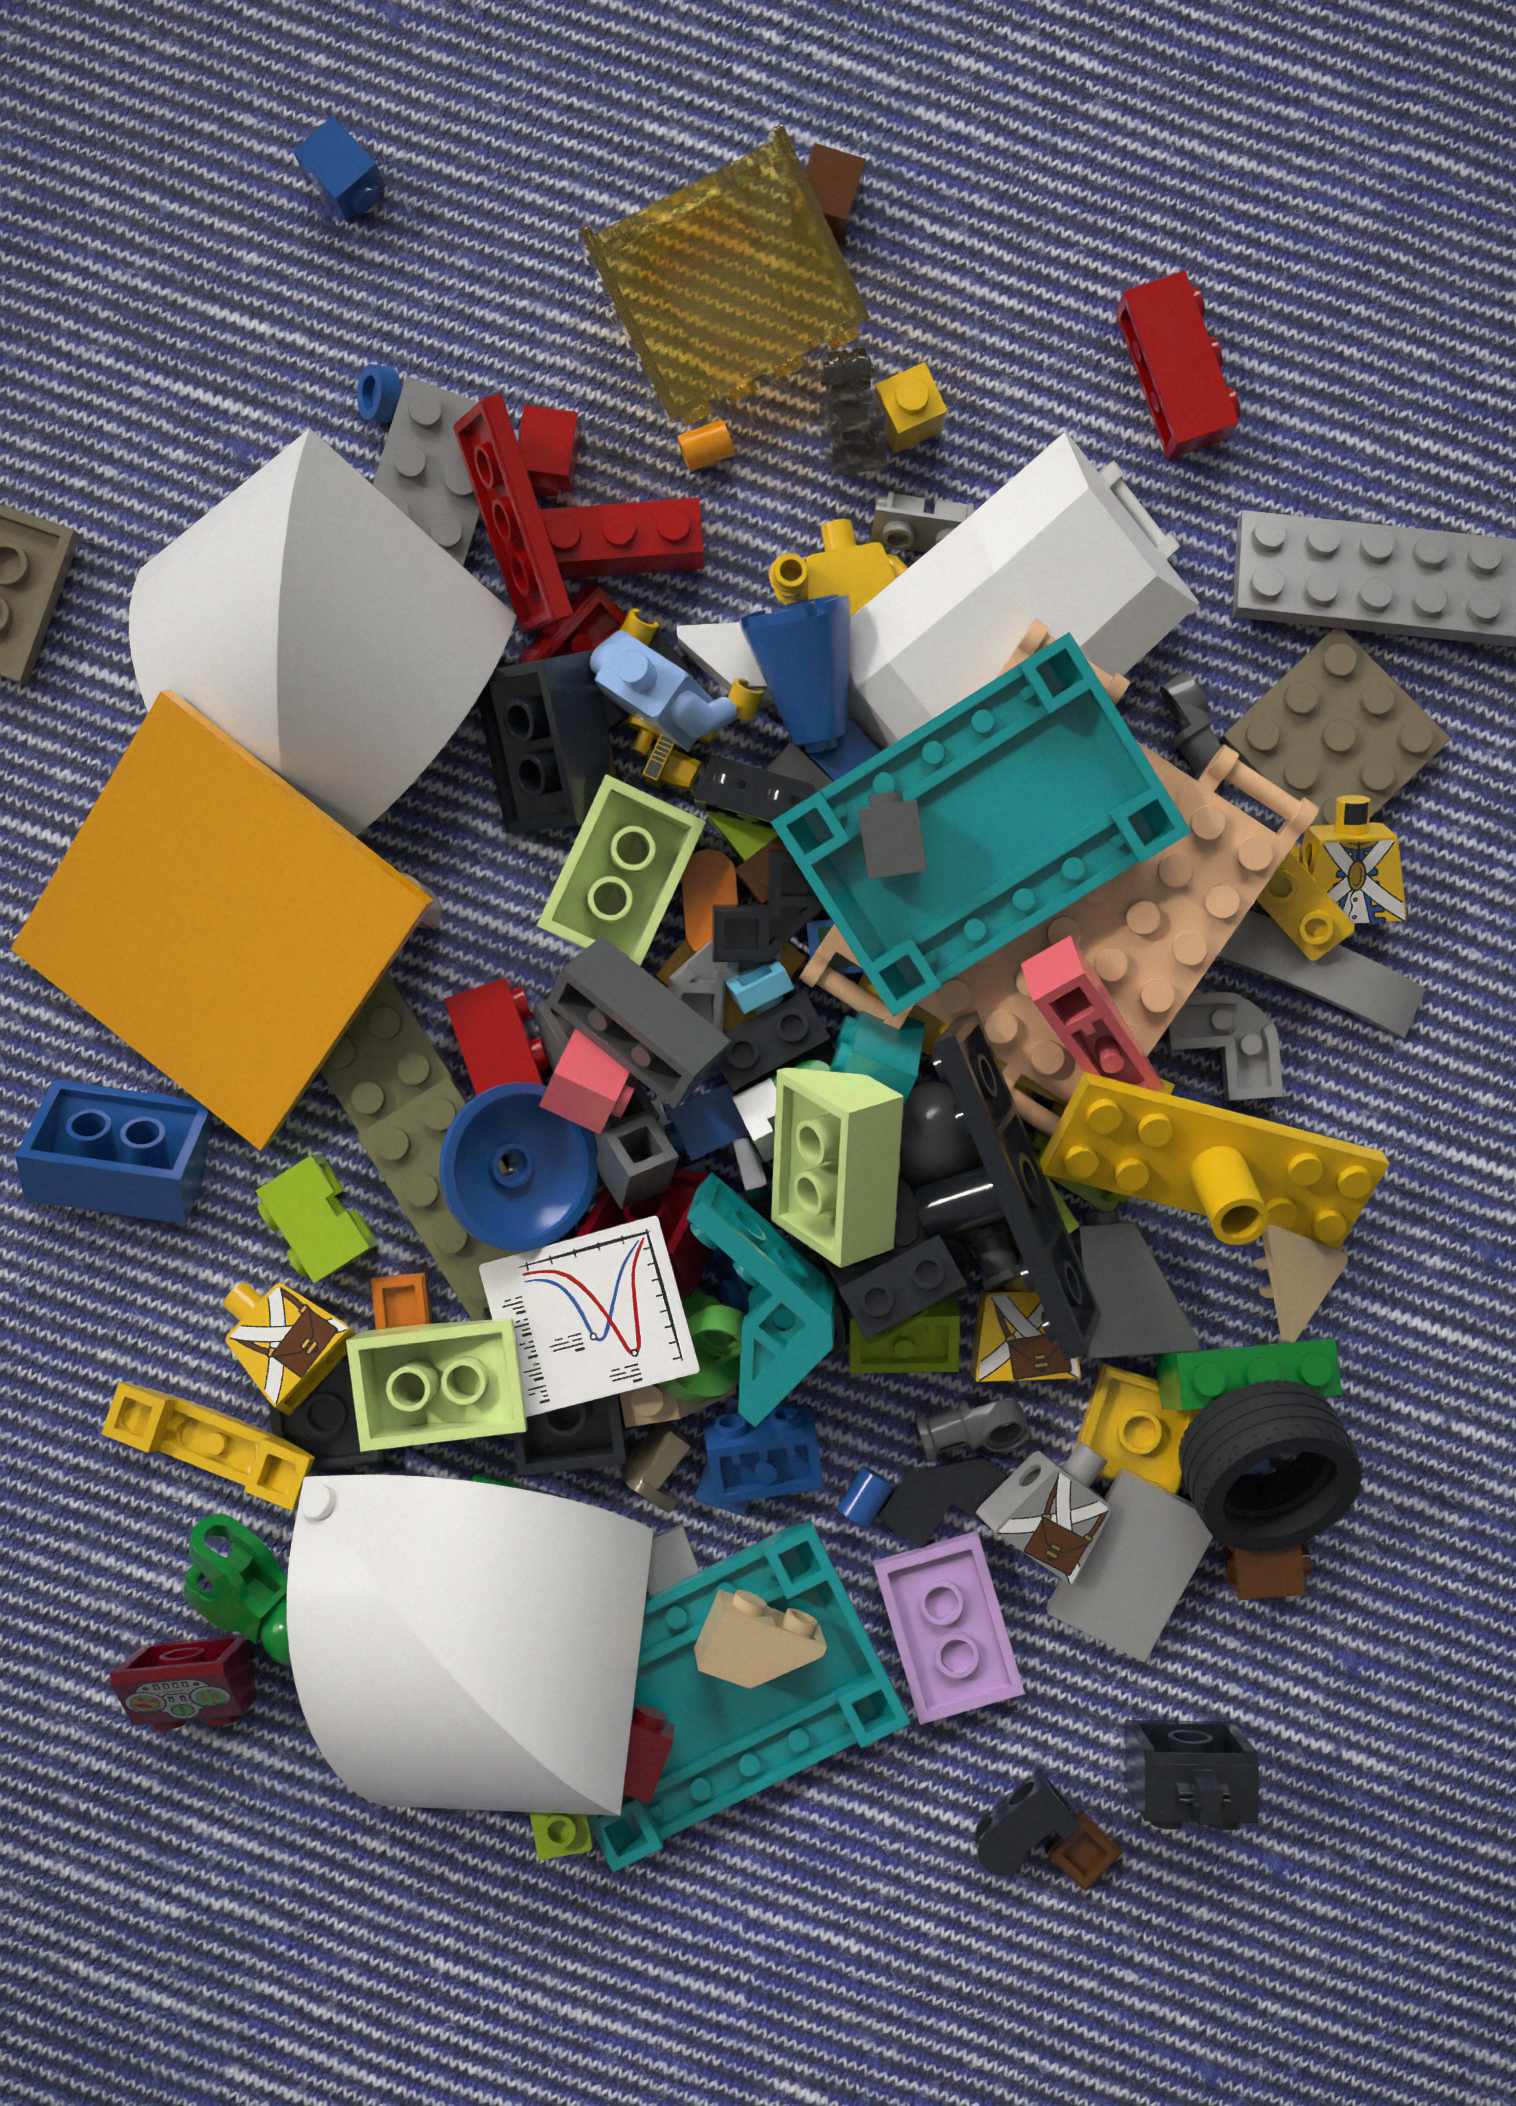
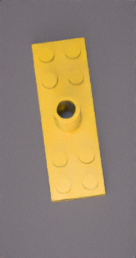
[1039,1072,1390,1249]

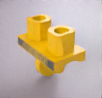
[626,714,719,791]

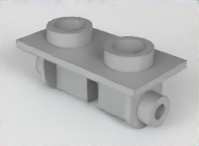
[870,491,976,553]

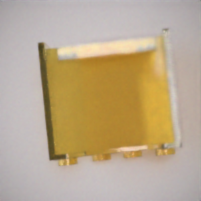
[578,123,870,427]

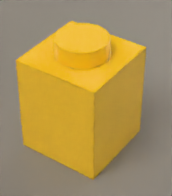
[872,362,948,454]

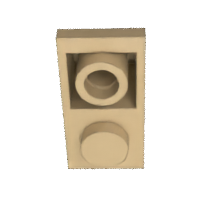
[694,1589,827,1689]

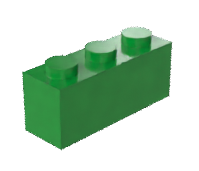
[1155,1339,1342,1410]

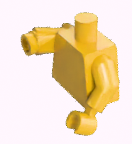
[769,519,908,617]

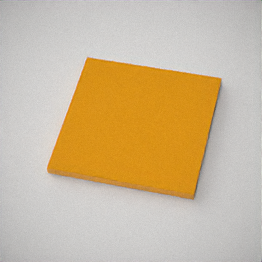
[10,689,434,1151]

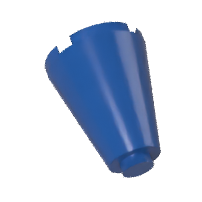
[739,594,851,753]

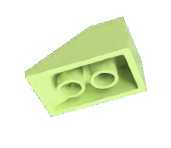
[346,1318,528,1452]

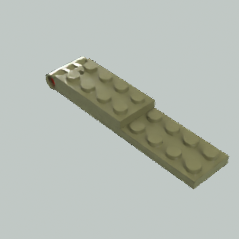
[320,970,559,1321]

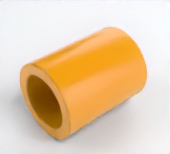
[677,419,735,472]

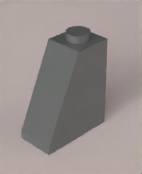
[1072,1211,1200,1359]

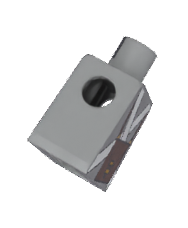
[975,1442,1112,1586]

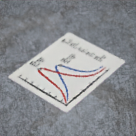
[479,1216,700,1417]

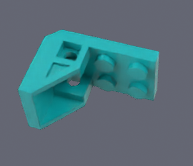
[686,1172,836,1427]

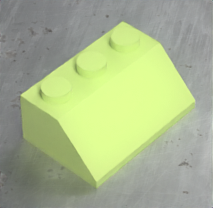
[537,774,706,966]
[771,1068,904,1268]

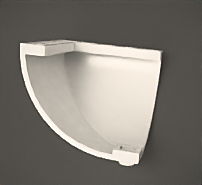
[129,428,517,837]
[287,1475,654,1816]

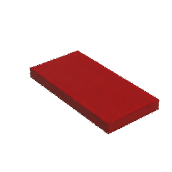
[453,393,573,635]

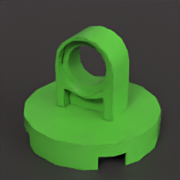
[659,1291,746,1404]

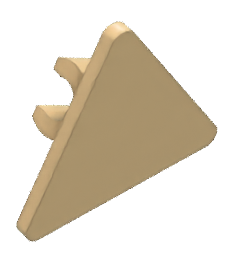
[1254,1225,1348,1343]

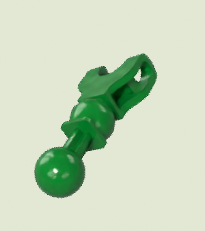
[183,1514,292,1667]

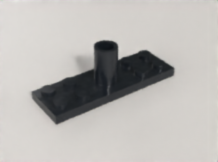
[915,1010,1102,1361]

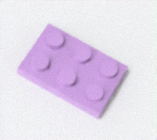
[873,1531,1025,1725]

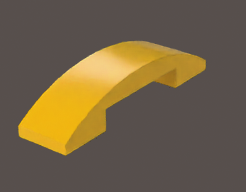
[101,1382,315,1511]

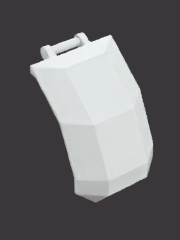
[848,431,1199,751]

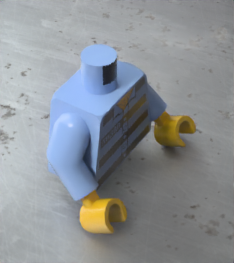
[590,608,764,752]

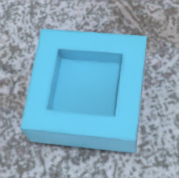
[725,957,794,1014]

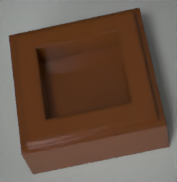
[1044,1808,1123,1892]

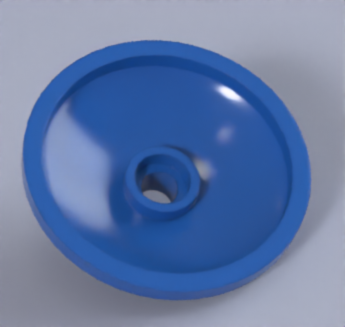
[439,1082,598,1251]

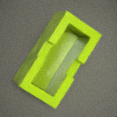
[256,1154,379,1283]

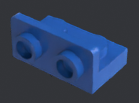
[704,1404,824,1505]

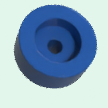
[357,364,403,423]

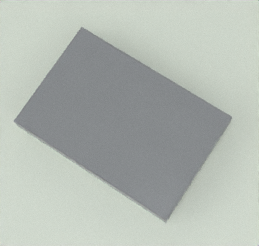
[1046,1467,1213,1663]

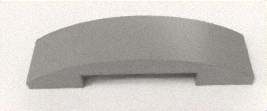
[1216,910,1426,1038]

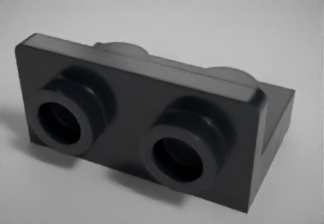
[694,755,815,832]

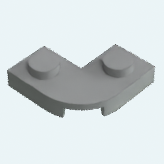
[1165,992,1283,1101]

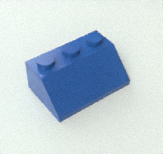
[15,1079,213,1224]

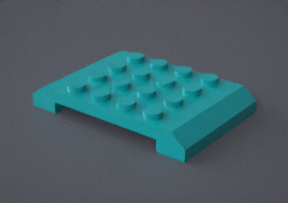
[771,632,1191,1017]
[588,1521,911,1873]

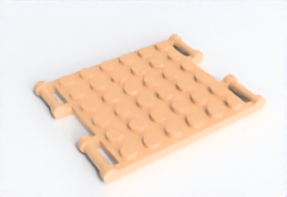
[798,619,1319,1138]

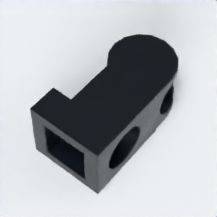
[974,1768,1081,1876]

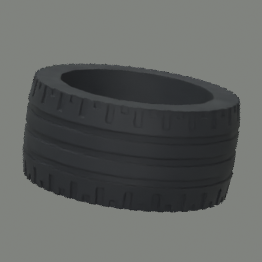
[1178,1380,1362,1552]

